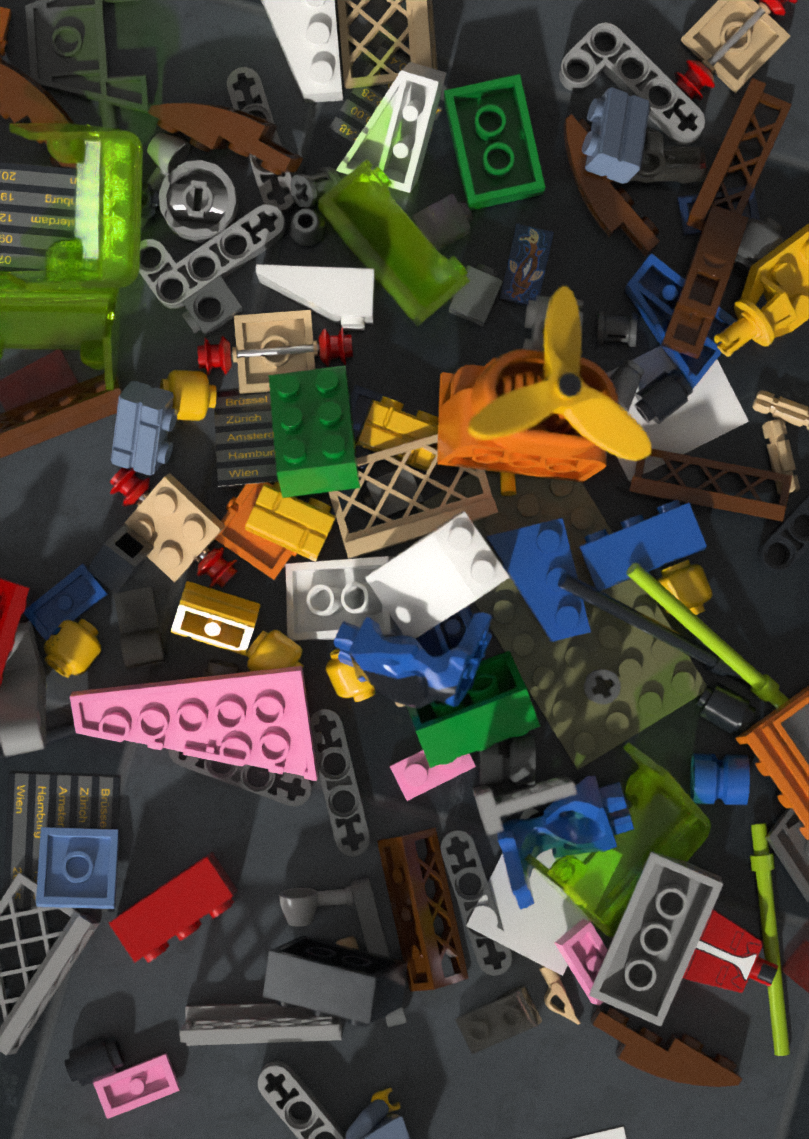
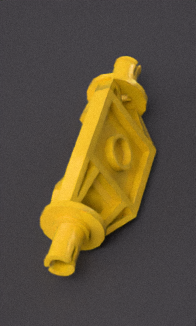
[714,224,809,357]

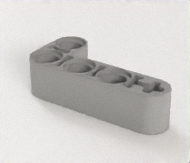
[559,22,705,145]
[132,204,286,309]
[0,621,46,756]
[258,1060,346,1139]

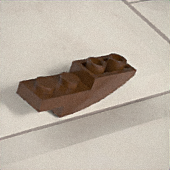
[0,58,88,170]
[148,103,303,175]
[563,114,660,257]
[661,204,749,359]
[590,1006,743,1087]

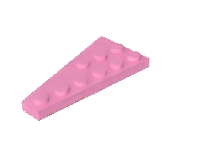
[70,666,318,781]

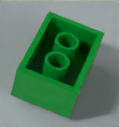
[443,74,545,211]
[268,365,360,498]
[407,651,540,768]

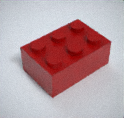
[108,852,238,963]

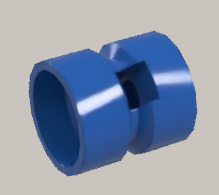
[690,753,750,805]

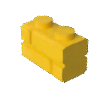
[355,396,439,472]
[245,482,336,562]
[171,581,260,655]

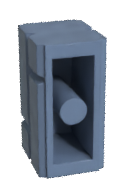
[582,87,650,184]
[111,381,178,476]

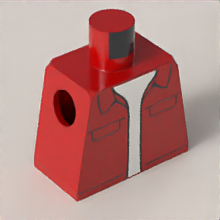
[683,909,779,993]

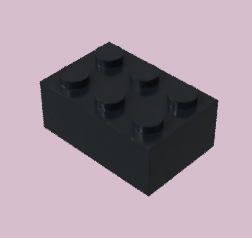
[263,936,408,1027]

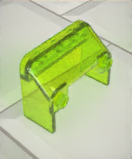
[8,123,143,291]
[318,159,470,327]
[0,272,120,390]
[525,742,711,937]

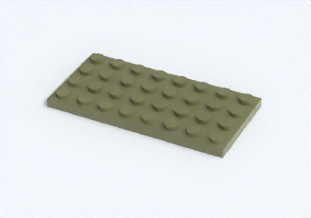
[416,470,706,770]

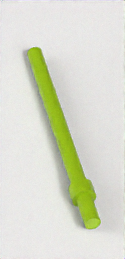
[626,562,791,717]
[750,823,790,1056]

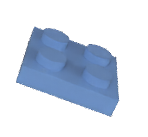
[36,827,120,909]

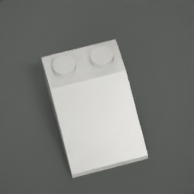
[256,264,375,331]
[365,511,509,638]
[286,556,404,641]

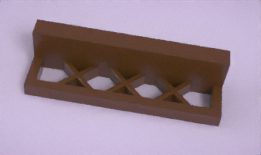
[687,78,792,231]
[0,369,123,458]
[630,448,792,521]
[377,827,469,992]

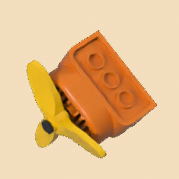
[437,286,651,483]

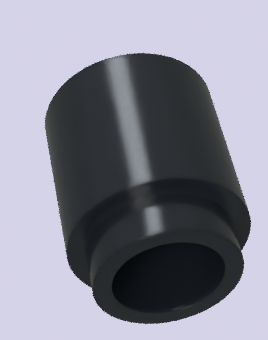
[634,368,693,424]
[696,682,756,734]
[65,1036,125,1086]

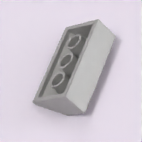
[589,851,724,1026]

